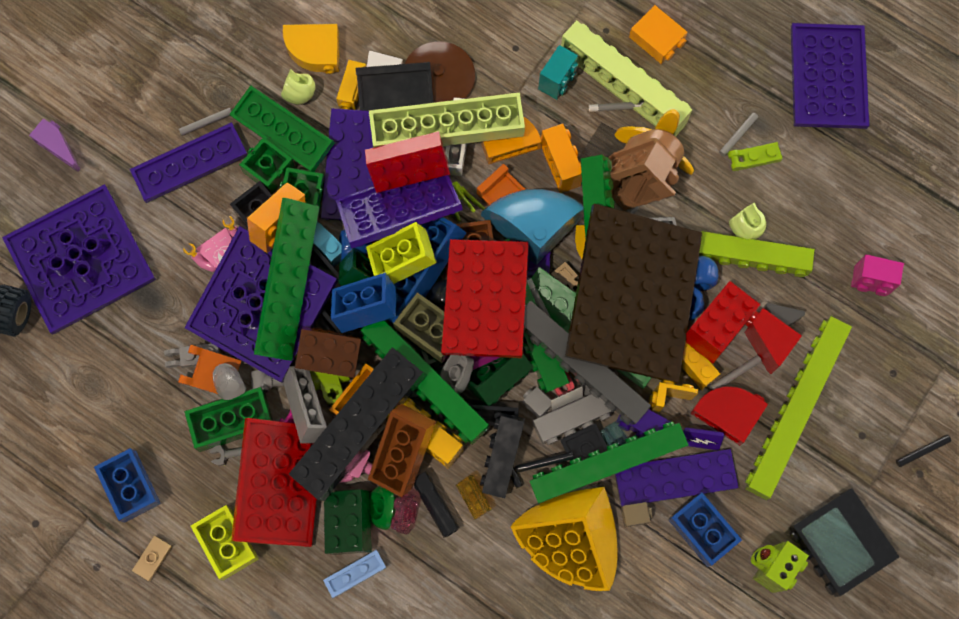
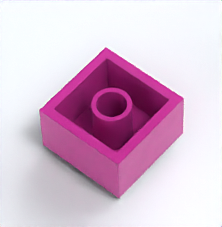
[851,255,904,296]

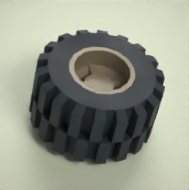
[0,284,31,337]

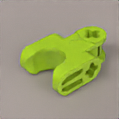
[310,371,350,407]

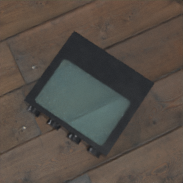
[789,488,899,597]

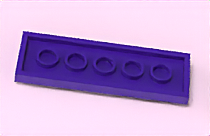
[130,122,248,203]
[615,449,739,507]

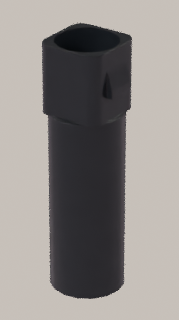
[414,471,460,538]

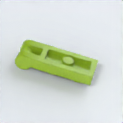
[727,142,783,171]

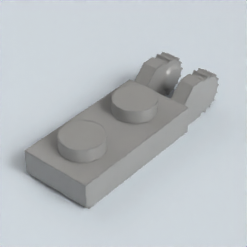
[164,343,220,368]

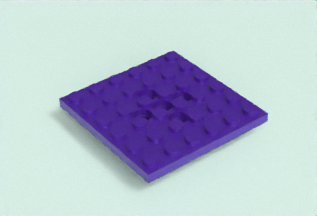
[2,184,156,335]
[185,226,338,383]

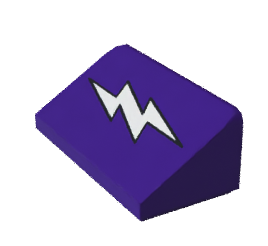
[683,427,724,450]

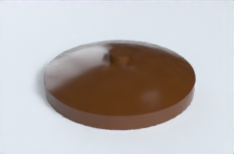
[405,41,475,103]

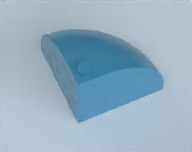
[481,189,584,265]

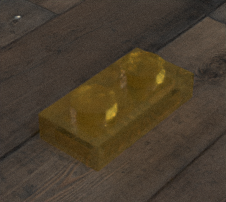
[456,475,492,520]

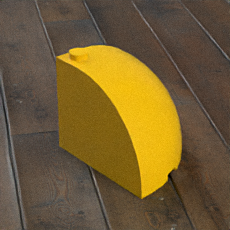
[511,487,618,591]

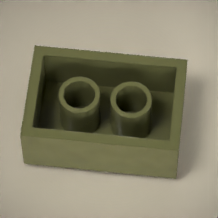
[393,293,448,363]

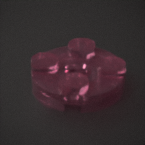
[391,493,418,534]

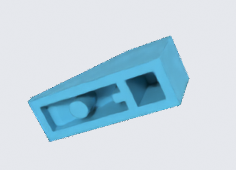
[313,221,342,267]

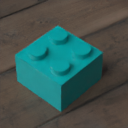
[538,45,579,100]

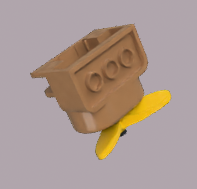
[608,109,694,210]

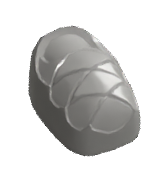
[440,355,474,394]
[213,363,246,400]

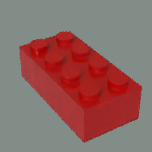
[365,131,450,193]
[685,281,761,363]

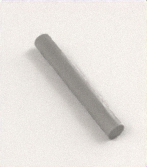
[179,107,231,136]
[719,112,758,157]
[710,355,762,390]

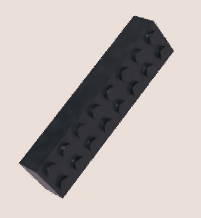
[289,347,427,501]

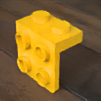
[648,381,698,414]

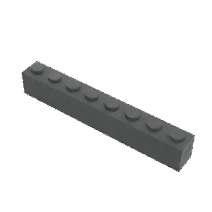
[524,301,651,425]

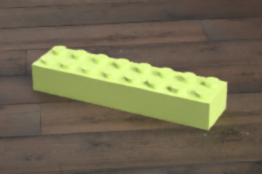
[561,20,692,137]
[369,93,525,148]

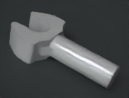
[210,445,242,466]

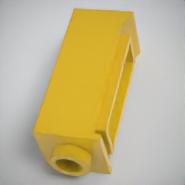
[336,60,367,110]

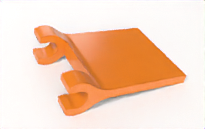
[178,345,241,394]

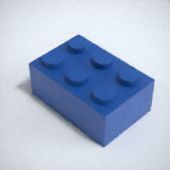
[331,272,396,333]
[94,448,161,523]
[668,493,742,567]

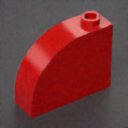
[690,387,768,446]

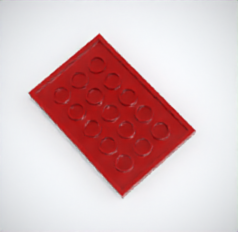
[441,239,529,358]
[231,418,317,547]

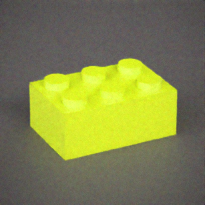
[366,222,436,284]
[191,505,259,580]

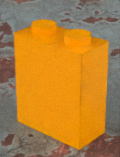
[629,5,688,64]

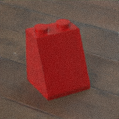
[744,308,802,374]

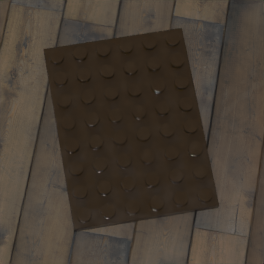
[565,204,702,383]

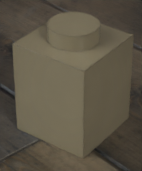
[621,502,652,528]

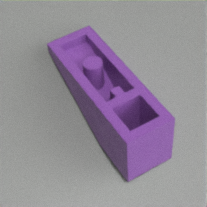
[29,118,80,172]

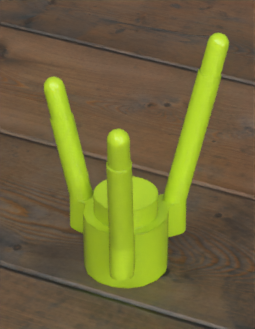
[452,181,485,222]

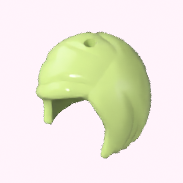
[281,69,315,105]
[729,203,766,240]

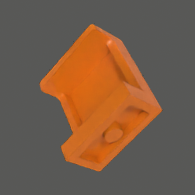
[477,164,526,206]

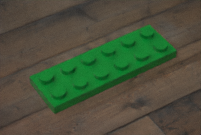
[229,85,335,172]

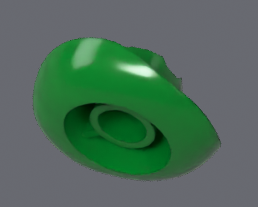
[370,486,399,530]

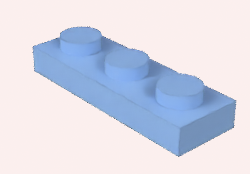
[323,550,386,598]

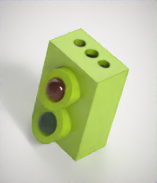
[751,541,809,593]

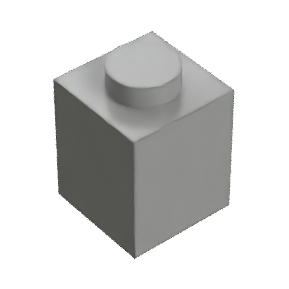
[523,387,552,418]

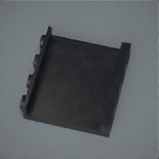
[356,62,434,111]

